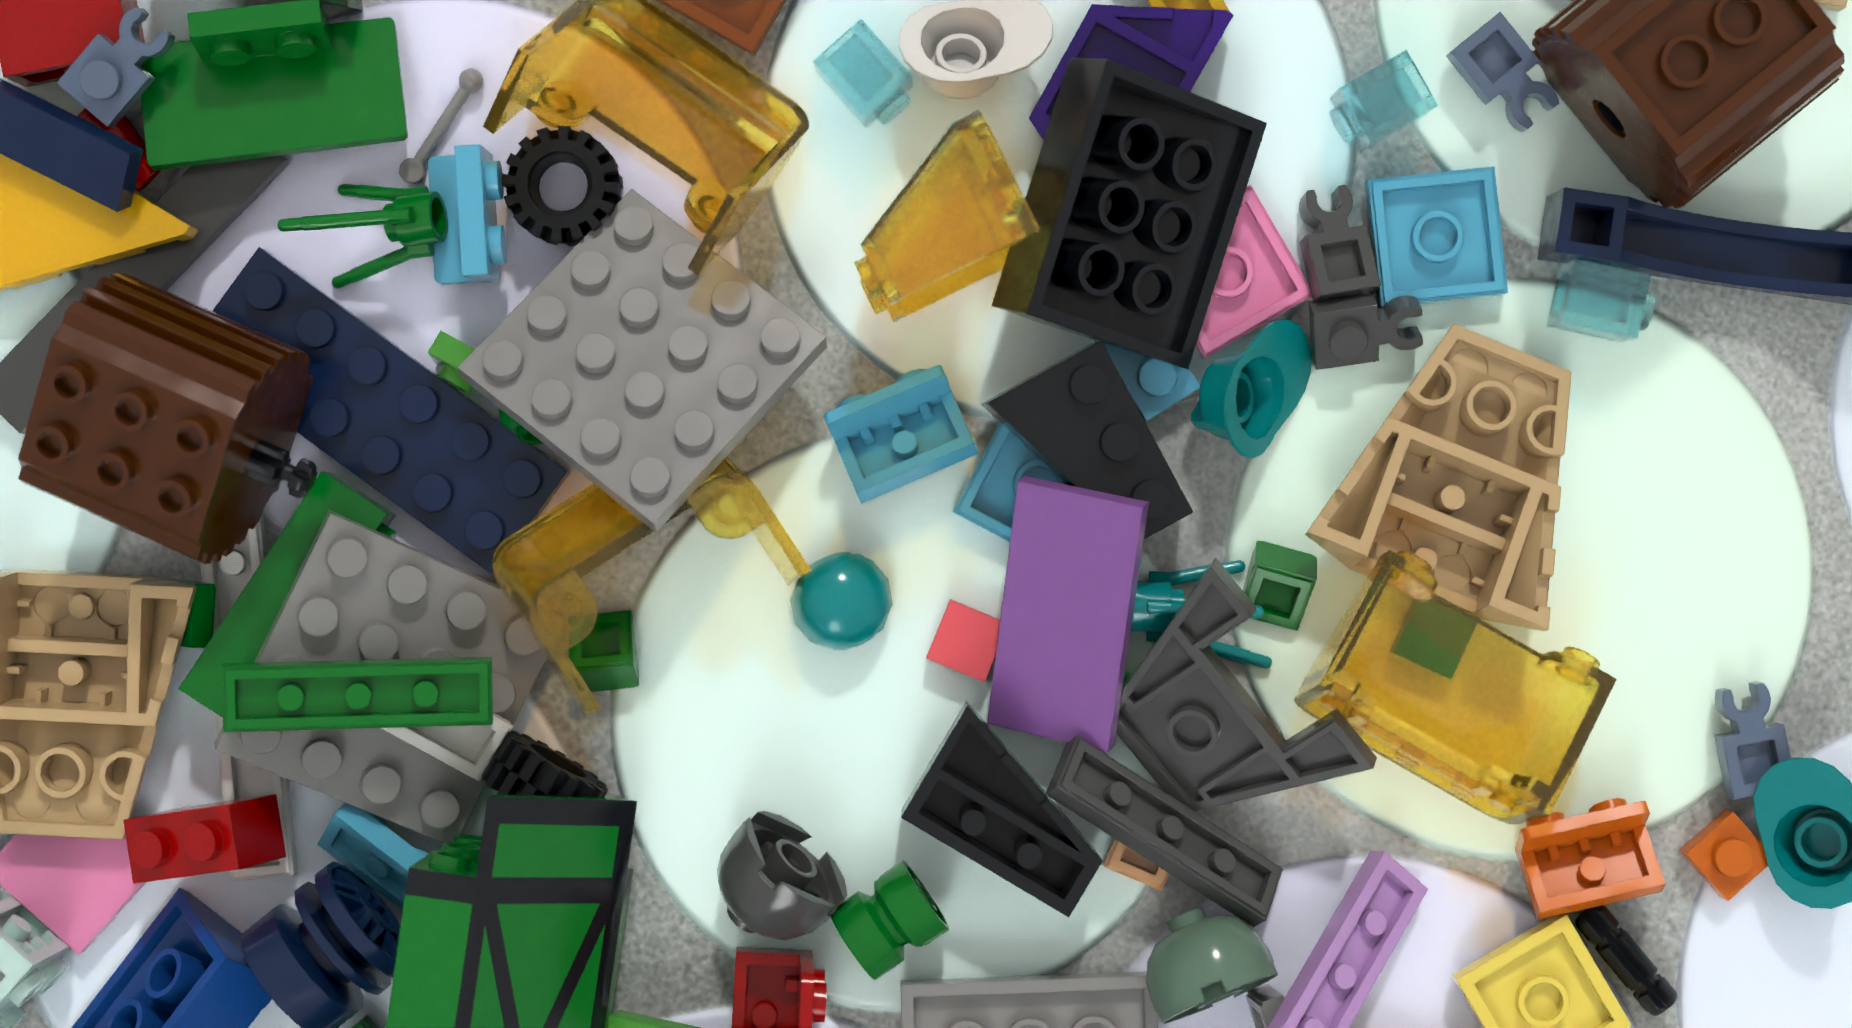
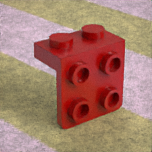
[732,947,827,1028]

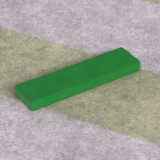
[221,657,493,732]

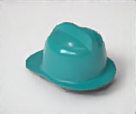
[1190,319,1311,459]
[1753,757,1852,909]

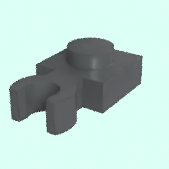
[1299,185,1381,302]
[1309,293,1423,370]

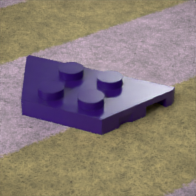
[1029,4,1234,141]

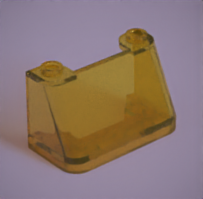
[853,110,1040,323]
[1294,550,1617,824]

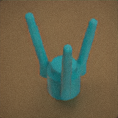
[1131,560,1272,669]

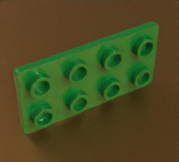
[141,0,408,170]

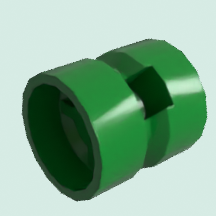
[831,860,949,980]

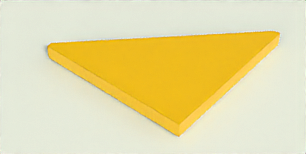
[0,154,198,291]

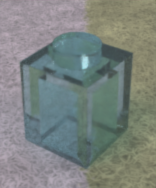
[813,19,913,128]
[1329,49,1439,152]
[1547,259,1655,342]

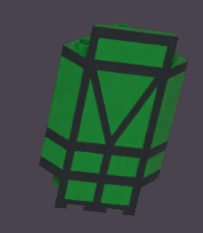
[386,794,637,1028]

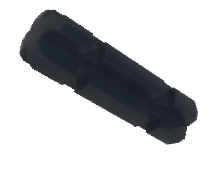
[1575,905,1678,1016]

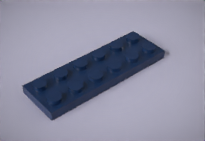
[213,247,571,575]

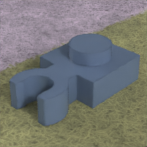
[57,7,176,127]
[1446,12,1560,132]
[1714,681,1791,800]

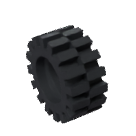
[502,126,623,246]
[481,730,608,798]

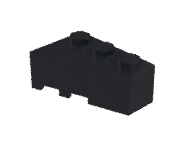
[981,341,1193,539]
[901,700,1102,917]

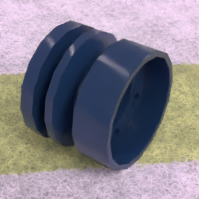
[241,861,401,1028]

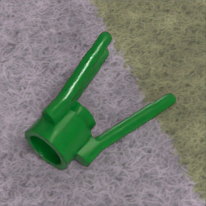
[277,184,448,289]

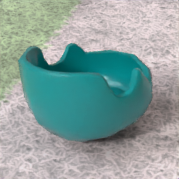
[790,552,893,650]

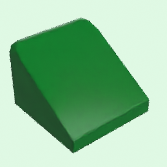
[1243,541,1317,631]
[568,610,639,693]

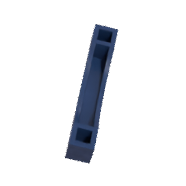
[1537,187,1852,305]

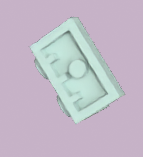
[0,896,71,1028]

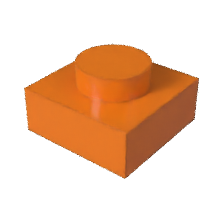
[1679,809,1768,901]

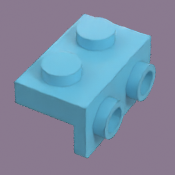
[428,144,507,285]
[823,365,979,504]

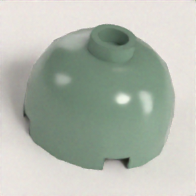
[1146,908,1278,1024]

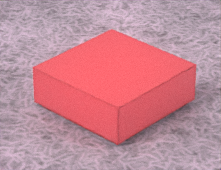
[926,599,1000,682]

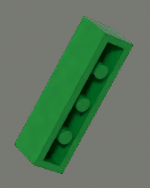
[178,471,396,717]

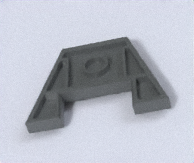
[1116,558,1377,811]

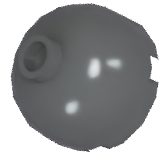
[717,811,847,940]

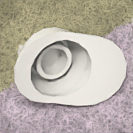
[898,0,1053,100]

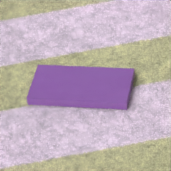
[987,476,1149,752]

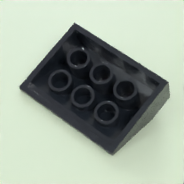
[991,58,1267,369]

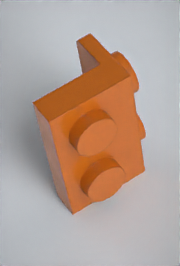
[1515,798,1666,920]

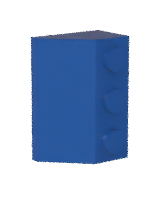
[72,888,272,1028]

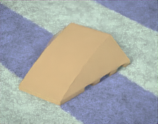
[1305,324,1572,631]
[0,569,197,840]

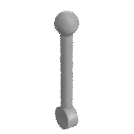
[399,68,483,184]

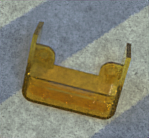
[483,0,809,275]
[492,456,811,718]

